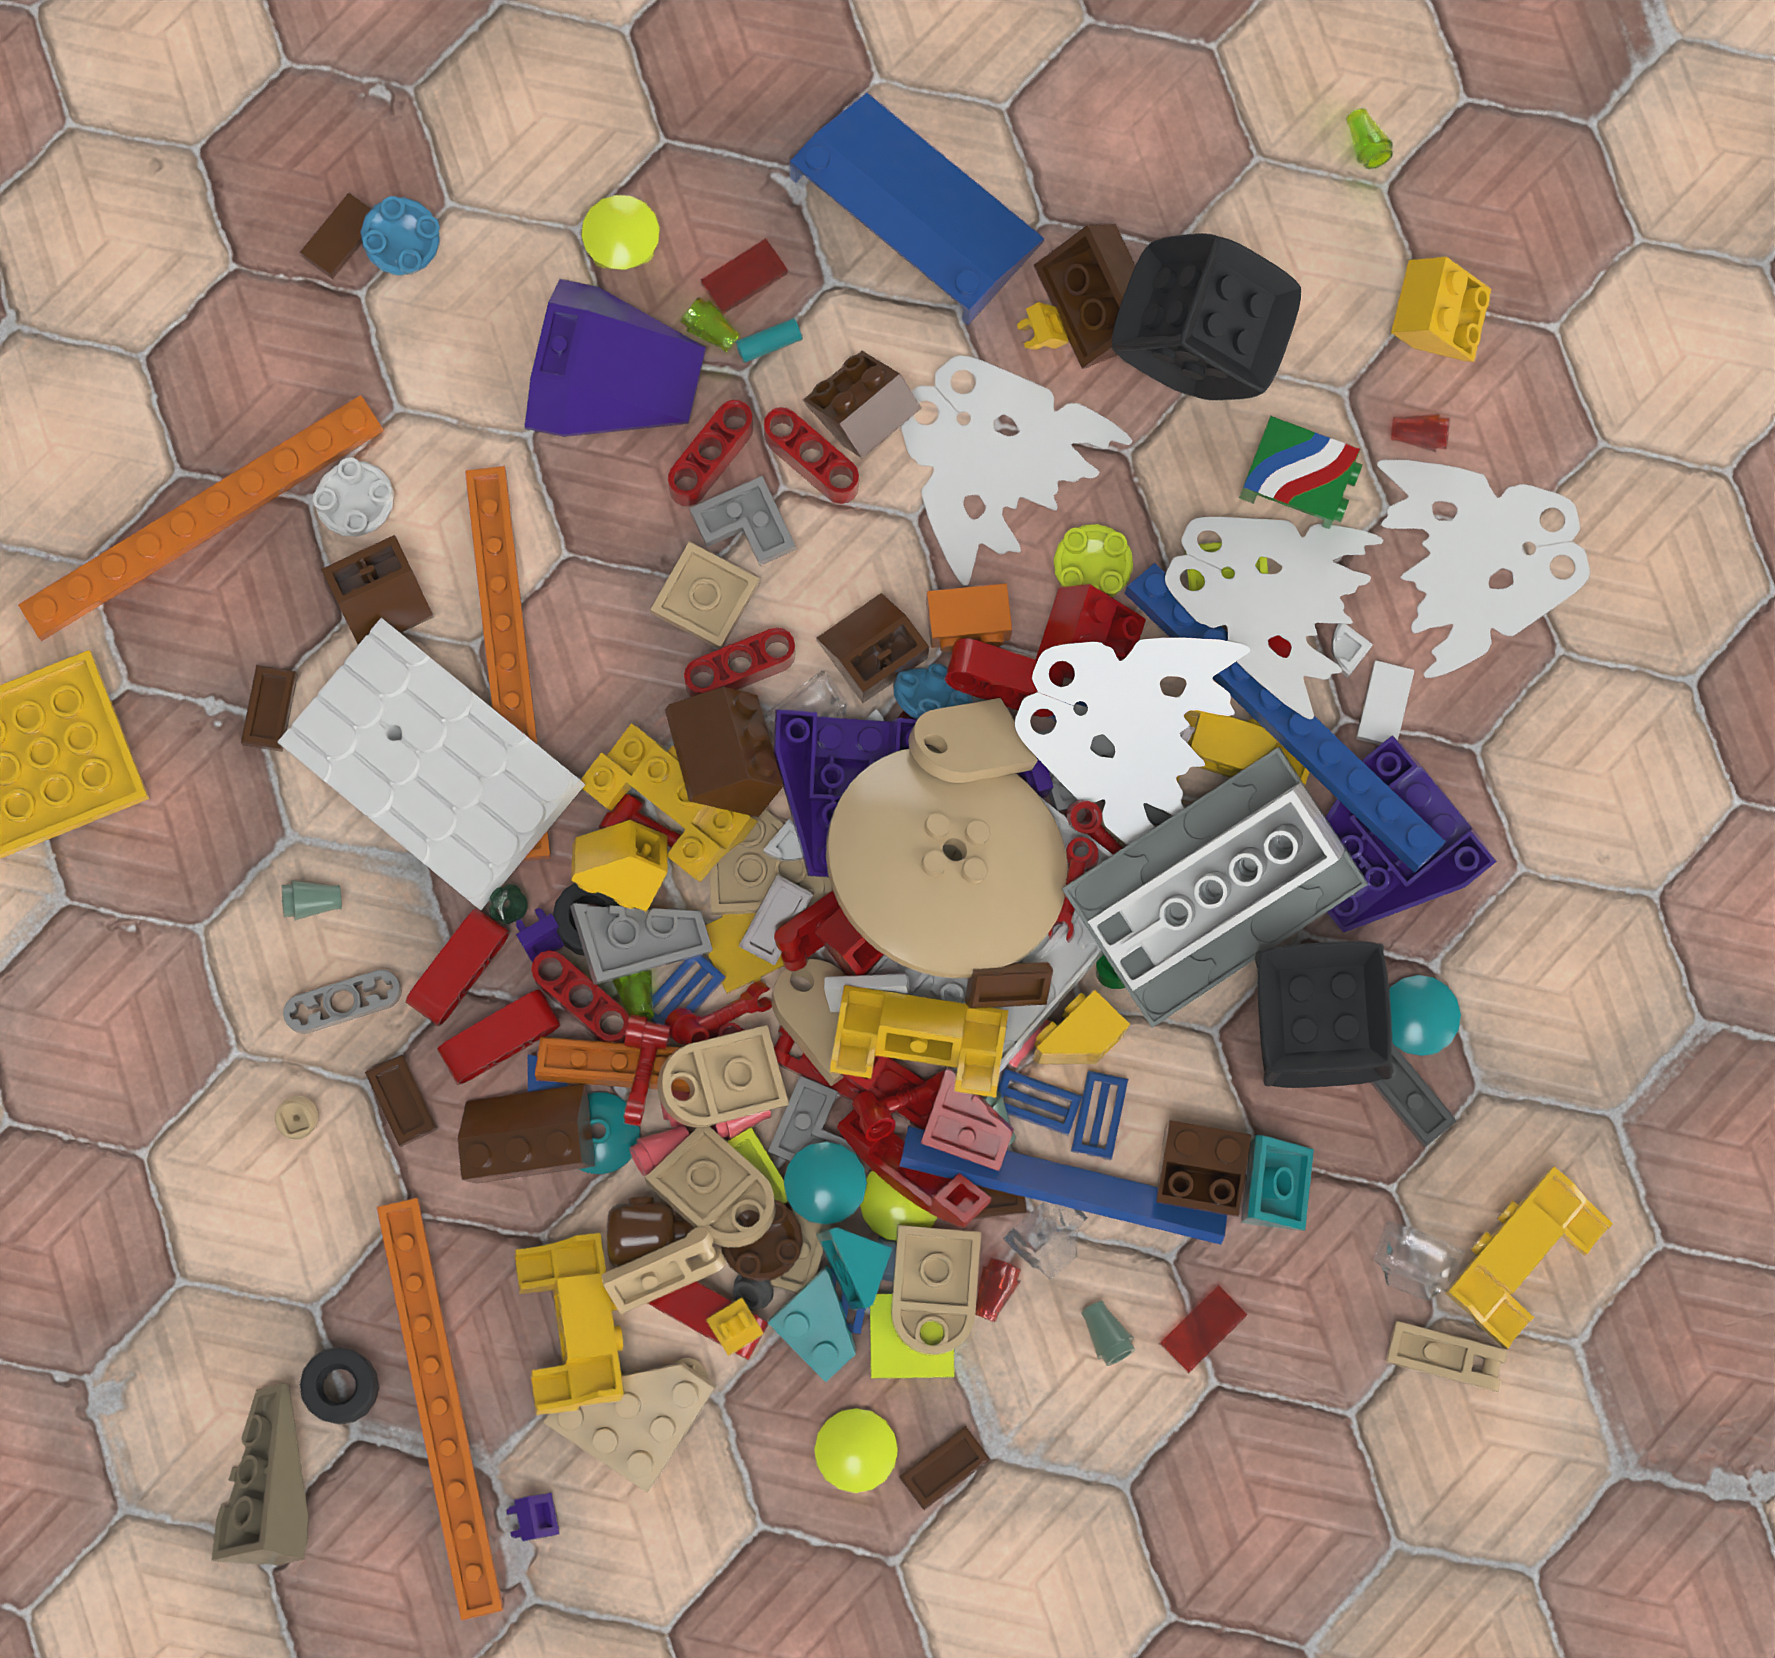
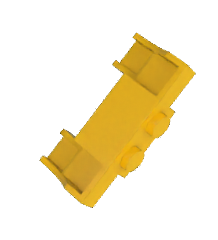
[1176,710,1310,785]
[581,723,758,882]
[830,985,1009,1098]
[1445,1166,1613,1349]
[514,1233,624,1415]

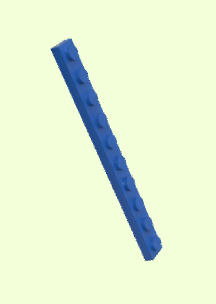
[1124,563,1446,873]

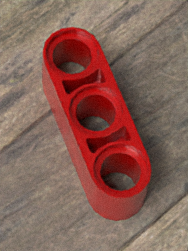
[668,400,753,506]
[764,407,859,504]
[684,628,796,697]
[945,639,1064,717]
[405,908,510,1027]
[531,951,629,1043]
[437,989,561,1085]
[647,1281,769,1360]

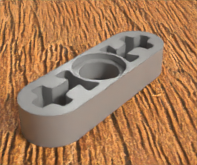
[283,970,402,1034]

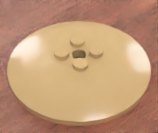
[826,746,1068,978]

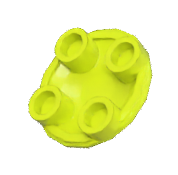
[581,195,660,270]
[1054,524,1133,597]
[860,1171,938,1241]
[814,1408,898,1493]

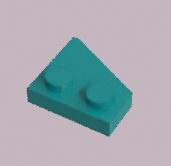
[768,1265,857,1382]

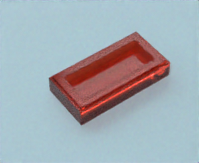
[700,238,788,315]
[1159,1285,1248,1374]

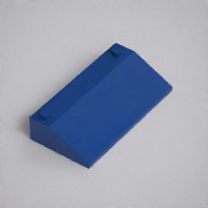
[790,93,1045,326]

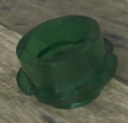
[489,884,528,924]

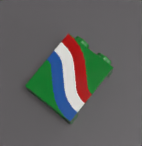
[1239,416,1363,529]

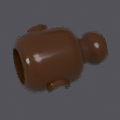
[607,1197,695,1268]

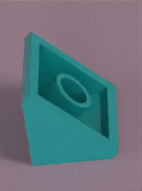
[1241,1135,1314,1231]
[816,1228,892,1310]

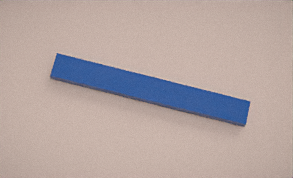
[900,1126,1227,1245]

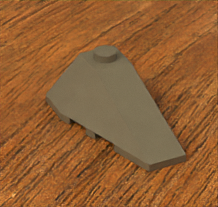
[211,1383,309,1565]

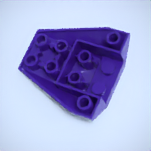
[524,279,706,437]
[774,709,932,878]
[1326,735,1497,933]

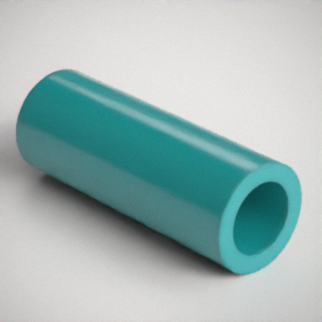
[735,318,803,363]

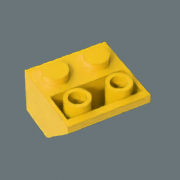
[1391,257,1491,362]
[571,820,668,912]
[1032,990,1130,1065]

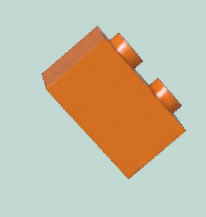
[926,583,1012,652]

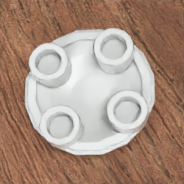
[313,458,394,537]

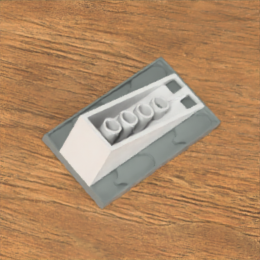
[1062,747,1368,1028]

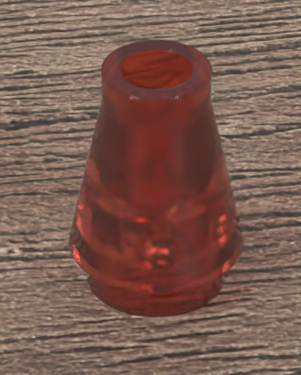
[1391,413,1450,453]
[975,1257,1021,1322]

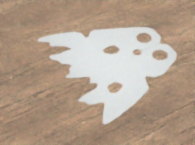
[901,355,1132,586]
[1377,460,1590,678]
[1165,517,1383,719]
[1015,638,1250,845]

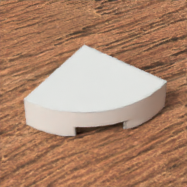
[1331,624,1373,678]
[763,819,803,861]

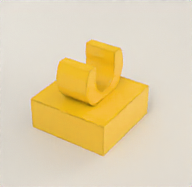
[1017,302,1069,350]
[706,1298,764,1357]

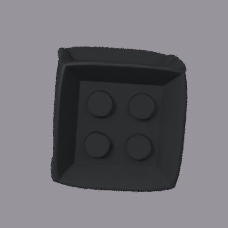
[1112,233,1301,400]
[1255,941,1393,1088]

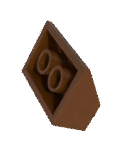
[1033,224,1135,369]
[665,687,784,817]
[458,1084,595,1184]

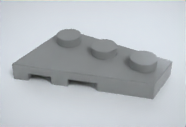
[570,903,713,985]

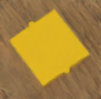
[705,913,784,994]

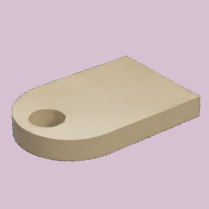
[909,698,1038,783]
[771,959,846,1086]
[657,1025,789,1128]
[645,1126,776,1247]
[891,1225,981,1355]

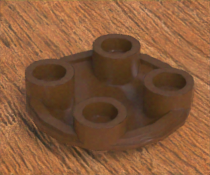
[721,1200,803,1282]

